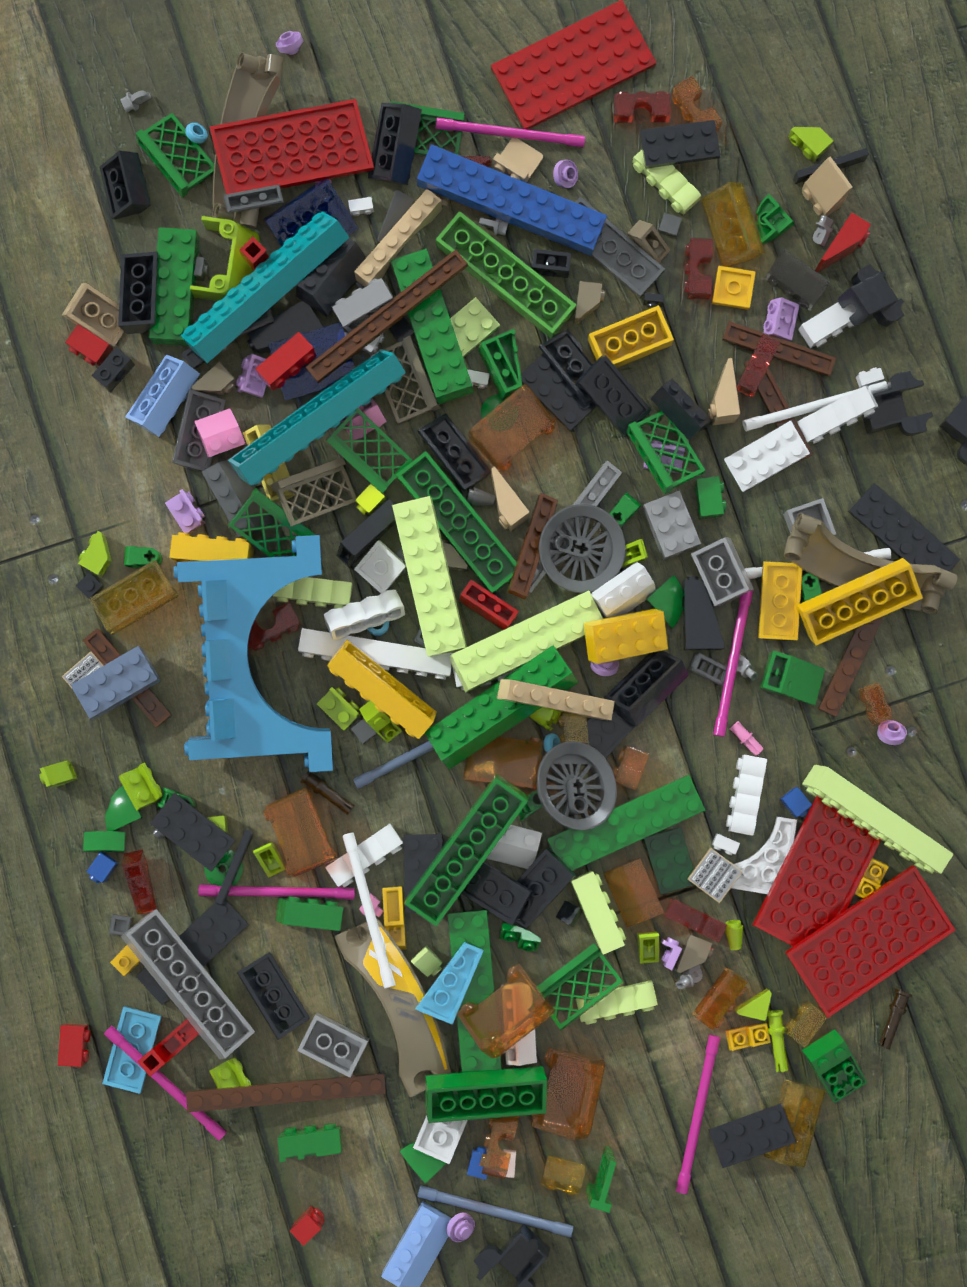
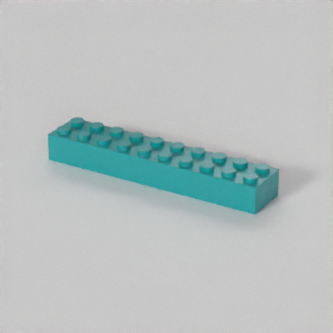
[181,211,350,363]
[228,349,406,485]

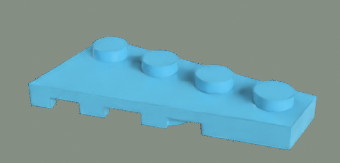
[415,942,484,1024]

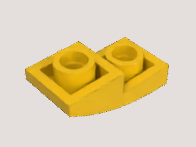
[855,857,889,898]
[725,1023,771,1051]

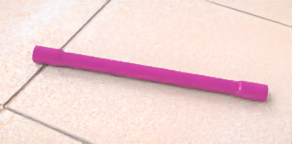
[436,118,585,147]
[713,591,753,737]
[199,885,355,899]
[104,1025,227,1141]
[676,1034,721,1194]

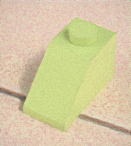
[411,945,442,977]

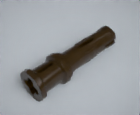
[300,770,355,815]
[878,988,912,1049]

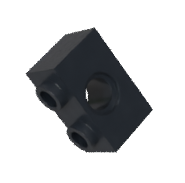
[531,249,571,278]
[91,347,135,393]

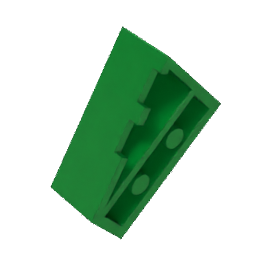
[275,896,343,931]

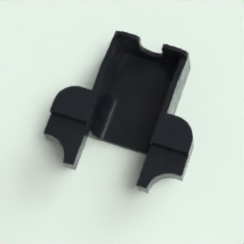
[838,264,905,327]
[862,371,933,436]
[939,395,967,465]
[473,1224,550,1287]

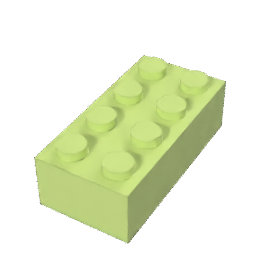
[571,871,626,955]

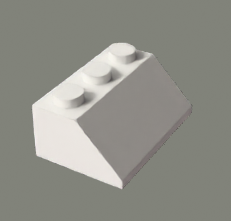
[591,562,656,618]
[486,825,542,869]

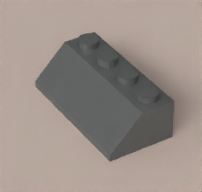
[202,460,275,539]

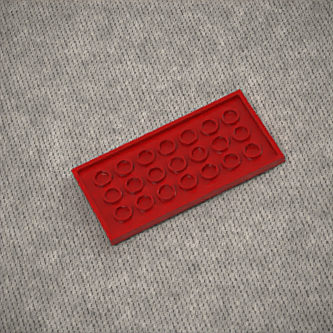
[491,0,657,130]
[210,99,374,194]
[752,796,881,946]
[785,865,956,1018]

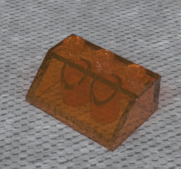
[603,858,664,927]
[692,967,748,1030]

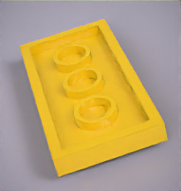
[758,561,802,640]

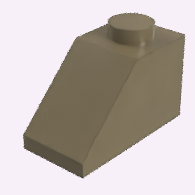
[627,220,670,263]
[574,281,605,323]
[191,362,236,395]
[442,540,468,571]
[675,934,714,973]

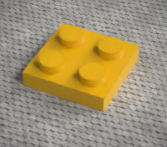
[712,266,756,310]

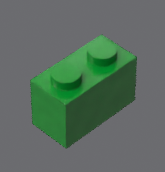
[694,476,726,520]

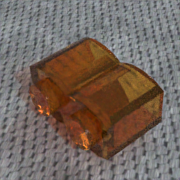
[859,683,892,725]
[613,746,649,790]

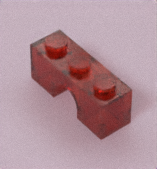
[613,91,671,123]
[684,238,713,299]
[736,334,780,398]
[248,602,302,651]
[663,898,727,942]

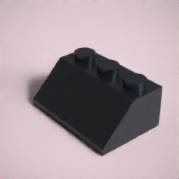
[100,151,151,219]
[651,378,711,440]

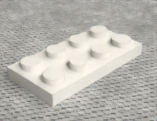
[724,421,810,492]

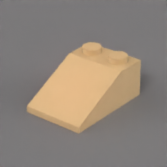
[802,156,852,216]
[62,283,124,347]
[708,358,740,425]
[491,466,529,532]

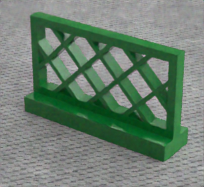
[391,101,465,155]
[136,113,214,198]
[325,408,412,493]
[627,411,706,495]
[228,488,316,557]
[532,943,624,1030]
[586,1146,616,1213]

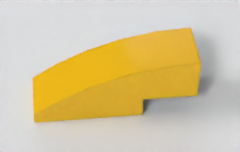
[382,886,406,950]

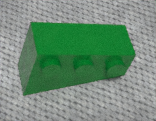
[478,329,522,400]
[278,1123,343,1162]

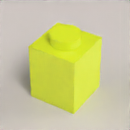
[355,484,386,516]

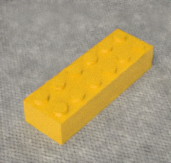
[797,558,923,645]
[327,640,437,739]

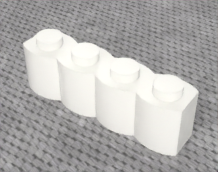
[797,386,878,444]
[324,590,405,640]
[726,755,767,836]
[325,824,403,888]

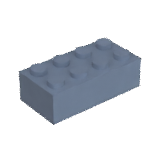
[71,646,161,720]

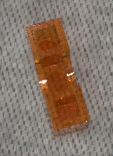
[671,75,722,131]
[479,1116,519,1179]

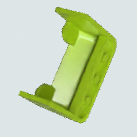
[190,216,260,301]

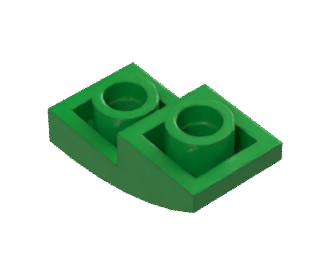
[83,831,125,853]
[499,923,541,952]

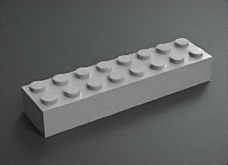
[121,909,255,1059]

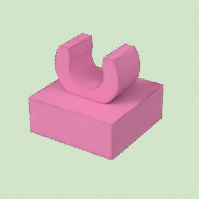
[359,893,384,917]

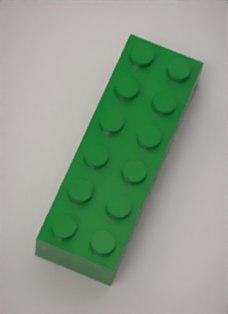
[149,227,200,346]
[425,1066,547,1123]

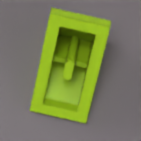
[621,539,648,568]
[253,842,286,878]
[637,931,659,964]
[734,988,772,1021]

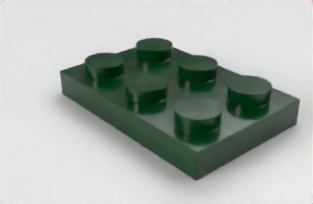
[644,827,694,894]

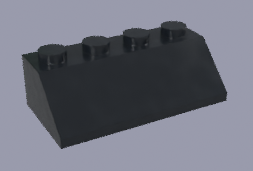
[368,103,422,185]
[296,238,367,316]
[118,252,159,334]
[604,650,689,727]

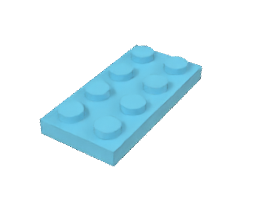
[102,1006,162,1094]

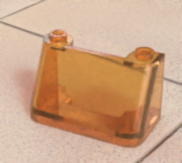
[468,384,556,472]
[463,737,545,789]
[263,787,338,877]
[457,964,555,1058]
[532,1048,605,1140]

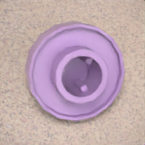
[276,31,303,55]
[553,160,578,188]
[590,660,619,676]
[877,720,907,745]
[447,1213,475,1242]

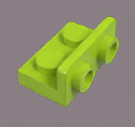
[317,687,360,731]
[119,763,162,811]
[209,1057,251,1088]

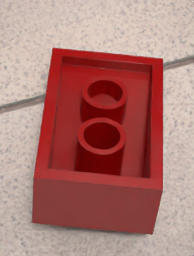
[815,213,871,272]

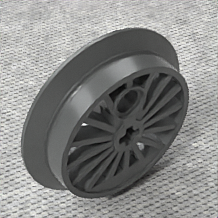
[539,504,626,593]
[537,741,617,830]

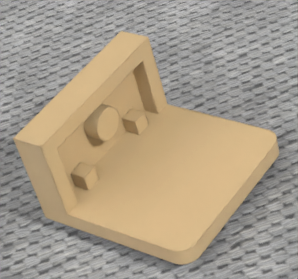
[493,138,543,183]

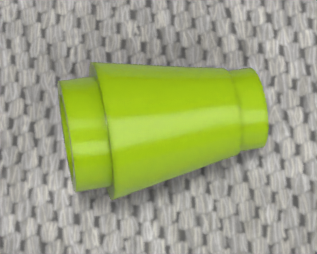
[724,920,743,950]

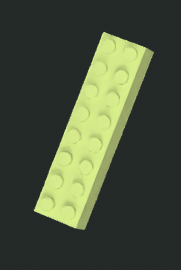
[392,496,467,657]
[449,591,603,693]
[802,765,953,874]

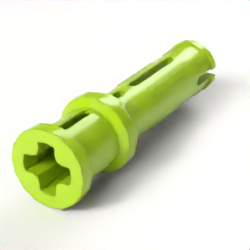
[767,1010,789,1072]

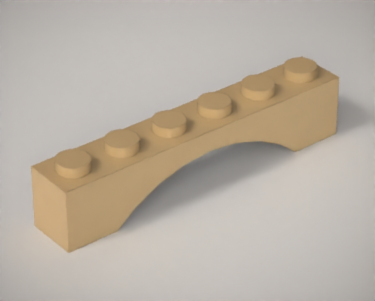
[354,189,442,287]
[497,679,615,720]

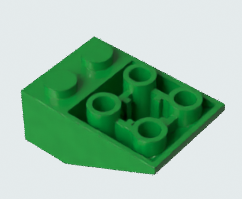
[759,650,825,706]
[802,1029,867,1104]

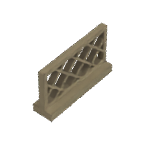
[370,336,441,425]
[271,457,357,526]

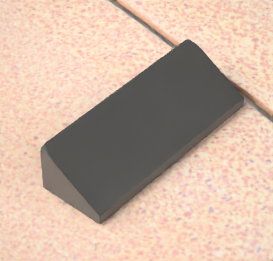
[223,185,284,214]
[377,190,414,244]

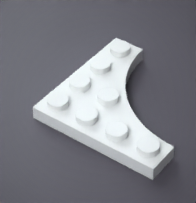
[731,817,797,894]

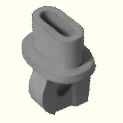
[121,91,151,112]
[813,215,833,246]
[479,218,508,236]
[737,654,758,681]
[675,965,703,989]

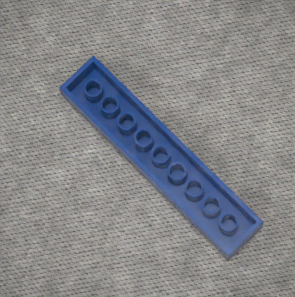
[417,144,607,256]

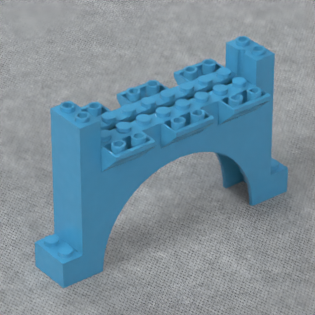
[174,535,333,772]

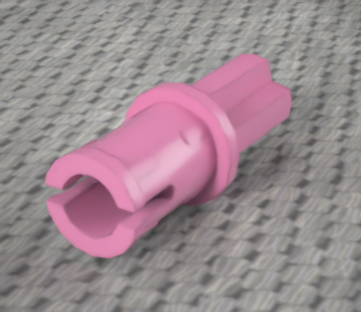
[730,721,763,756]

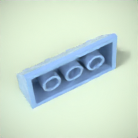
[126,355,200,437]
[381,1201,452,1287]

